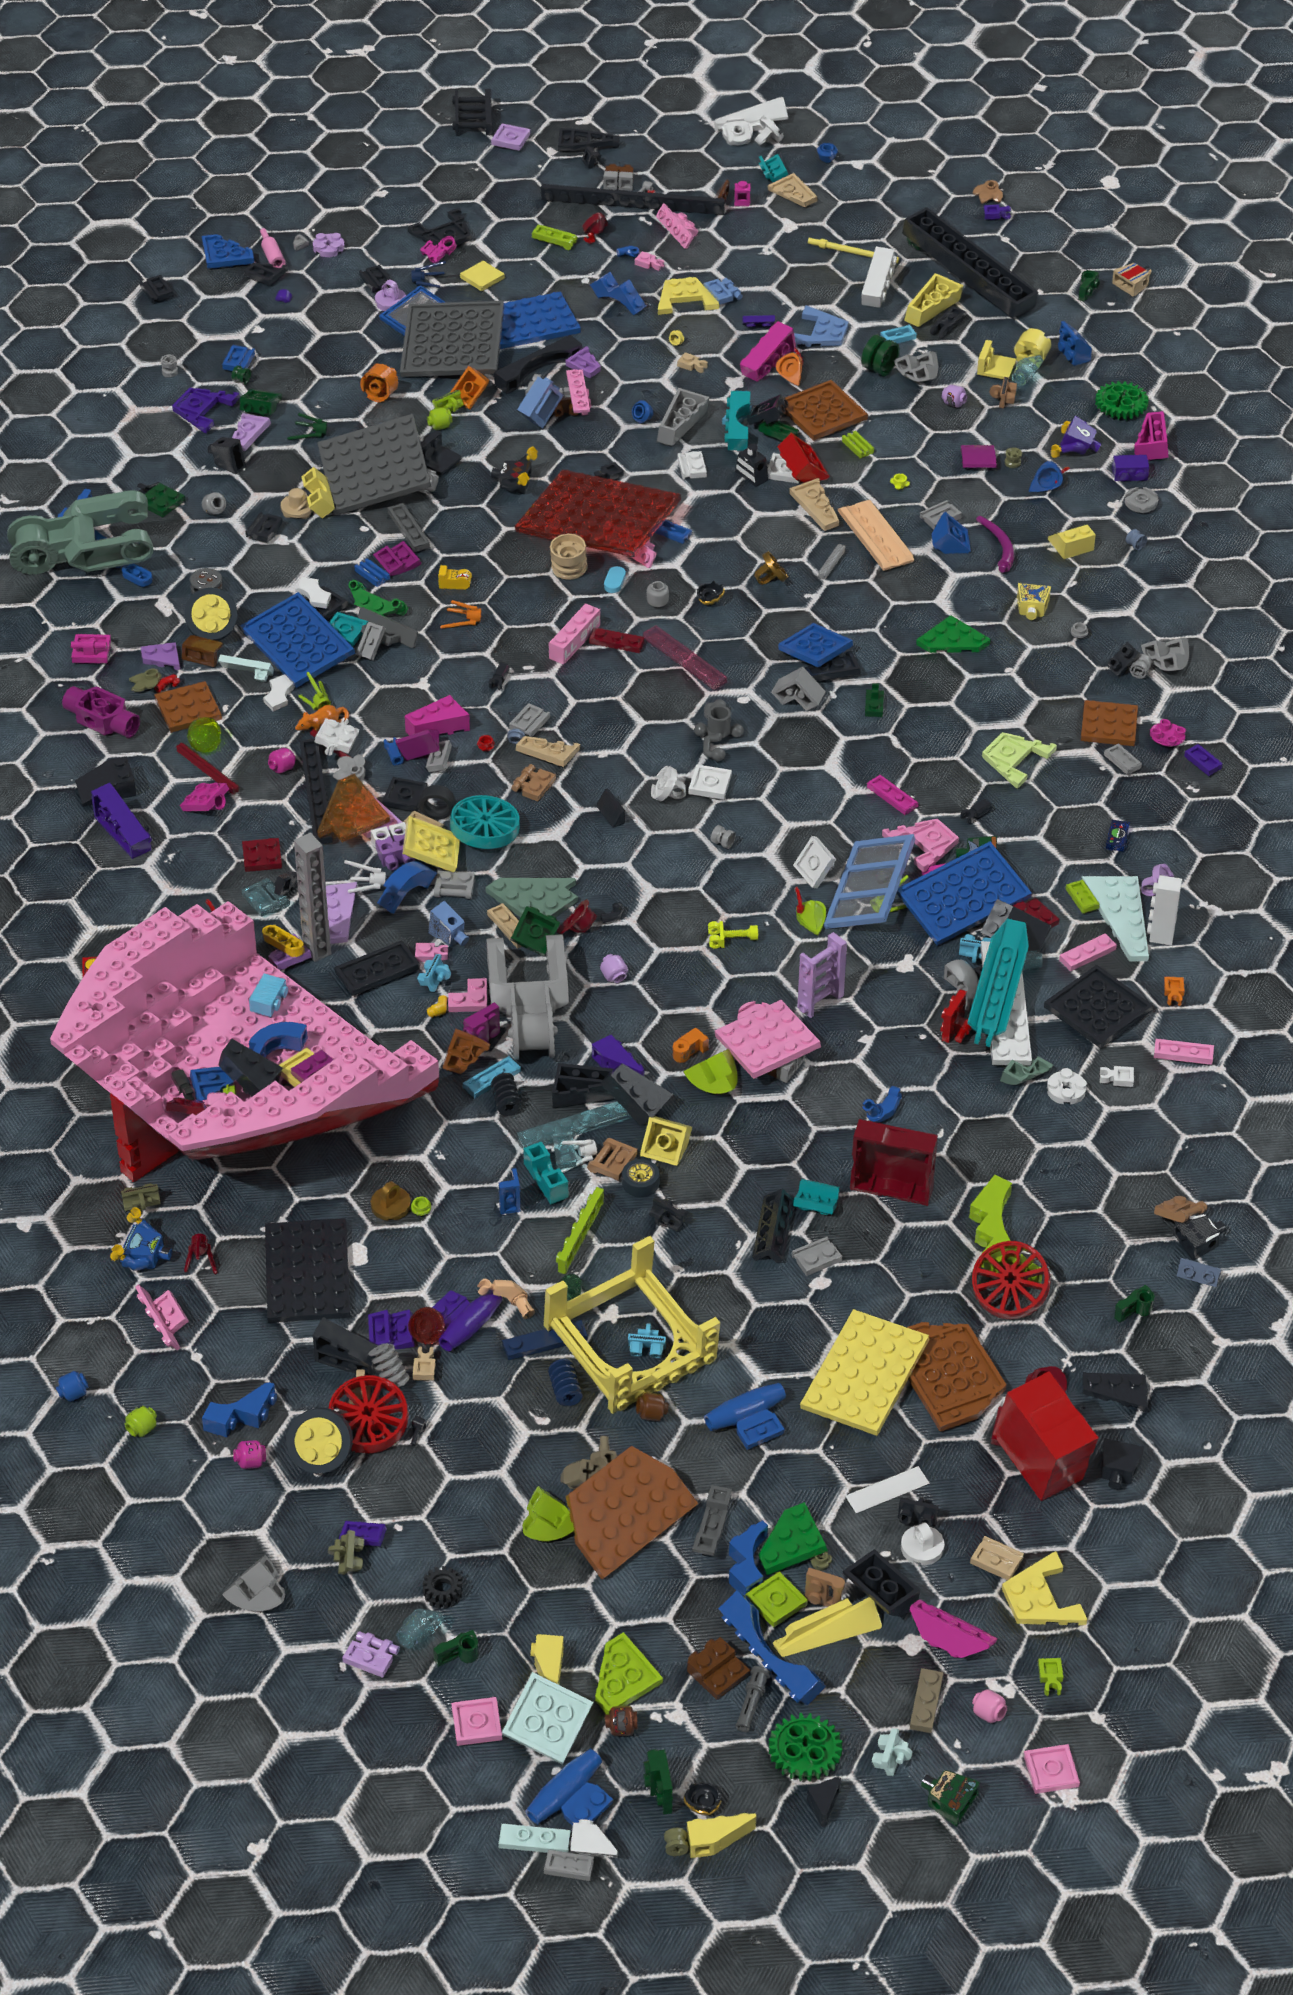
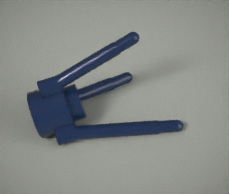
[411,261,446,288]

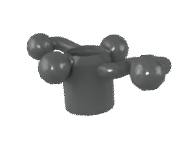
[694,699,744,762]

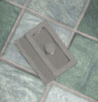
[920,500,962,529]
[509,703,550,737]
[792,1236,842,1276]

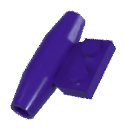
[425,1290,502,1351]

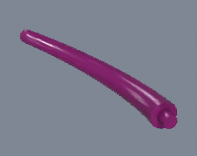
[976,516,1014,572]

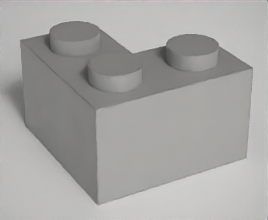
[771,667,826,711]

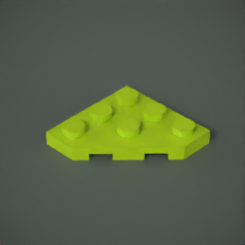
[595,1632,663,1714]

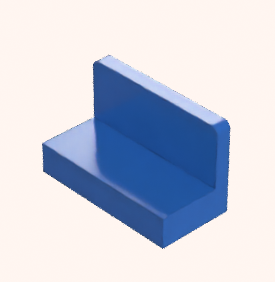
[498,1168,520,1214]

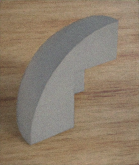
[894,351,938,381]
[1141,638,1189,671]
[944,959,979,1012]
[222,1555,285,1611]

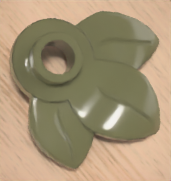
[129,668,162,692]

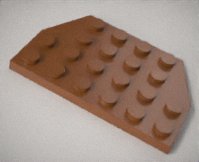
[906,1322,1006,1432]
[566,1446,698,1579]

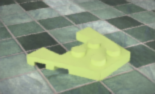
[982,732,1057,789]

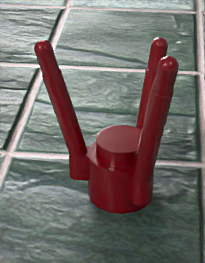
[184,1233,217,1274]

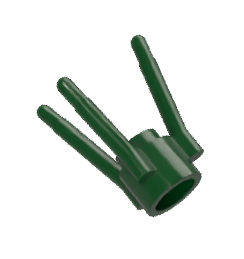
[287,413,327,440]

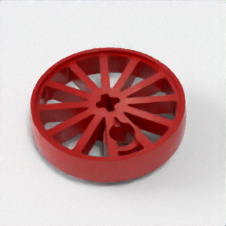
[972,1241,1051,1319]
[329,1375,409,1453]

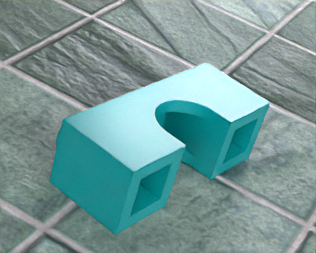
[523,1142,569,1204]

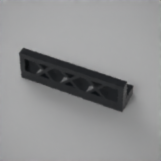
[752,1188,794,1263]

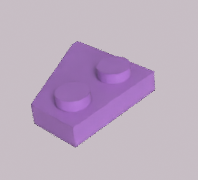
[566,346,601,378]

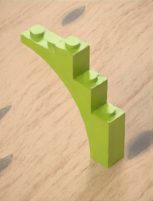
[969,1174,1043,1283]

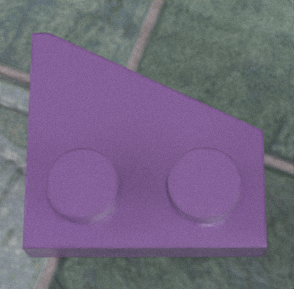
[141,642,180,670]
[268,934,311,970]

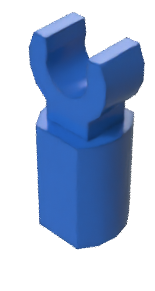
[384,737,404,766]

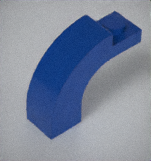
[377,861,437,914]
[249,1022,308,1057]

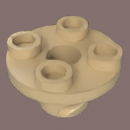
[281,488,313,519]

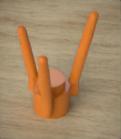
[440,600,481,629]

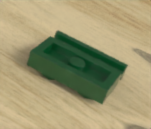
[758,421,799,442]

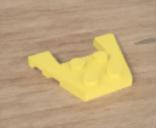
[658,277,719,315]
[1002,1552,1087,1625]

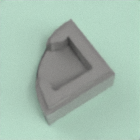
[293,234,309,251]

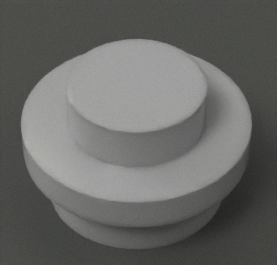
[1071,622,1088,638]

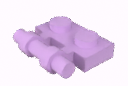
[343,1631,400,1678]

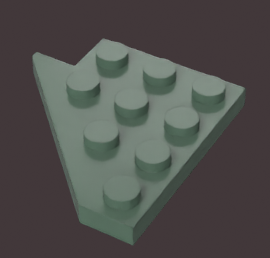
[486,878,578,918]

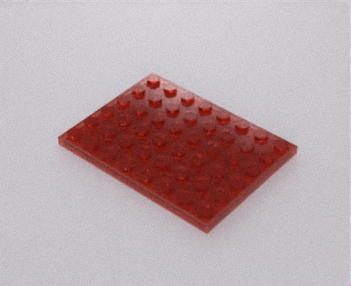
[515,469,681,558]

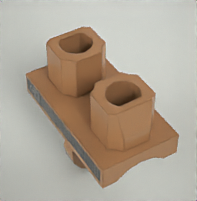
[990,377,1017,408]

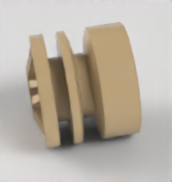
[550,534,587,580]

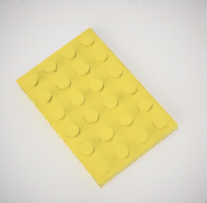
[800,1309,929,1436]

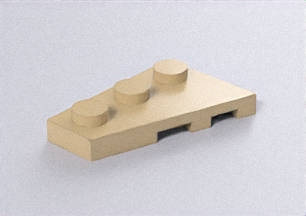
[767,173,818,207]
[516,736,580,767]

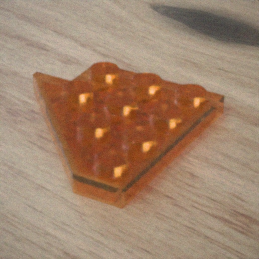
[318,774,390,842]

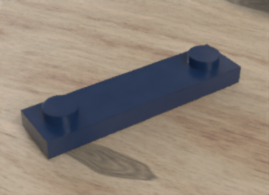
[502,1320,588,1360]

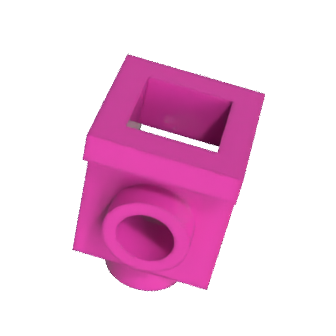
[734,181,750,206]

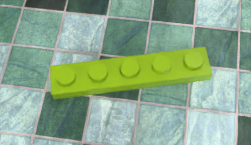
[556,1187,604,1274]

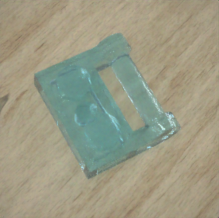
[242,878,290,917]

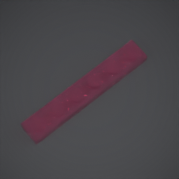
[643,625,727,690]

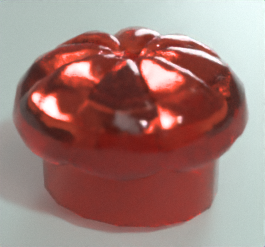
[408,1307,445,1344]

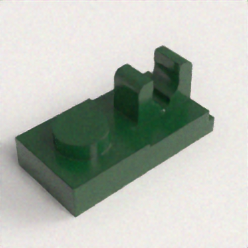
[865,683,884,717]

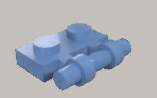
[704,278,743,305]

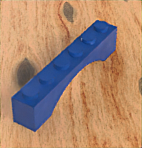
[718,1590,826,1705]

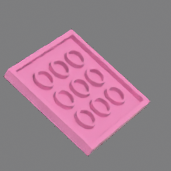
[715,1000,821,1079]

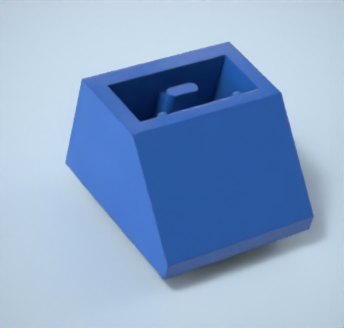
[1058,321,1092,366]

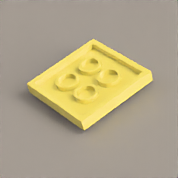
[402,816,460,872]

